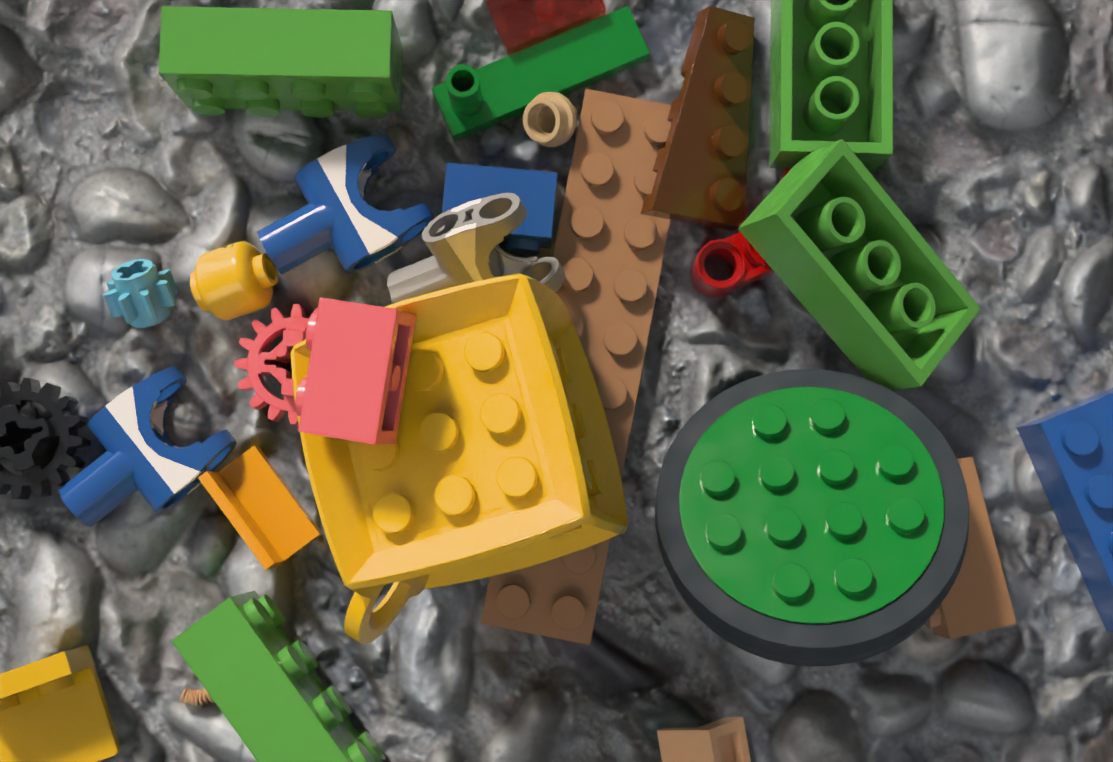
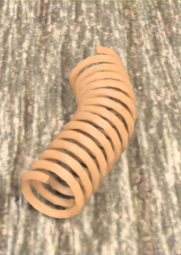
[180,687,214,706]

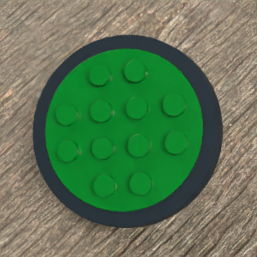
[655,369,969,667]

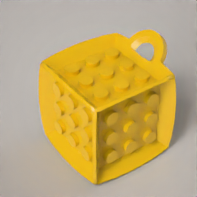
[290,274,628,645]

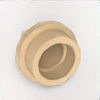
[523,92,577,147]

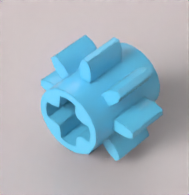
[103,259,178,328]

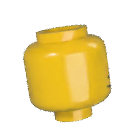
[190,241,278,321]

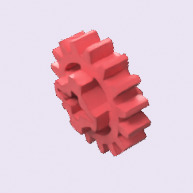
[234,304,318,426]

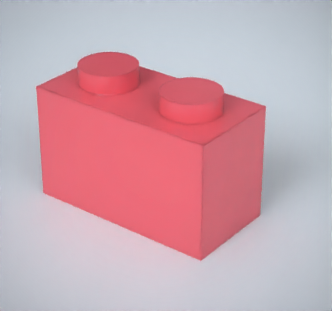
[295,297,416,445]

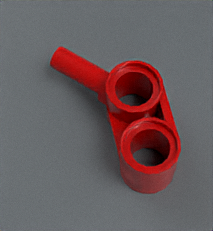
[690,167,792,297]

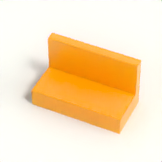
[198,445,323,570]

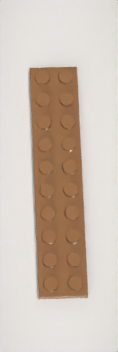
[480,89,671,645]

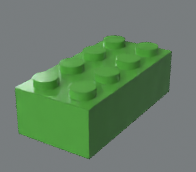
[769,0,893,171]
[159,6,403,119]
[738,139,981,391]
[171,590,385,762]

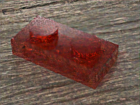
[486,0,606,56]

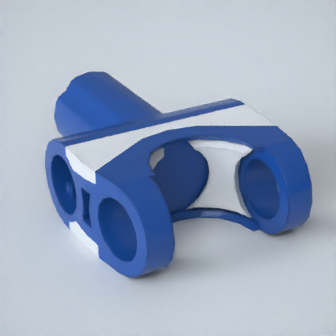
[257,134,434,275]
[59,367,237,527]

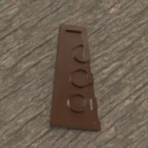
[640,6,755,231]

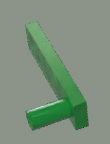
[431,6,650,142]

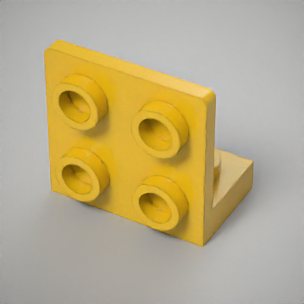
[0,645,121,762]

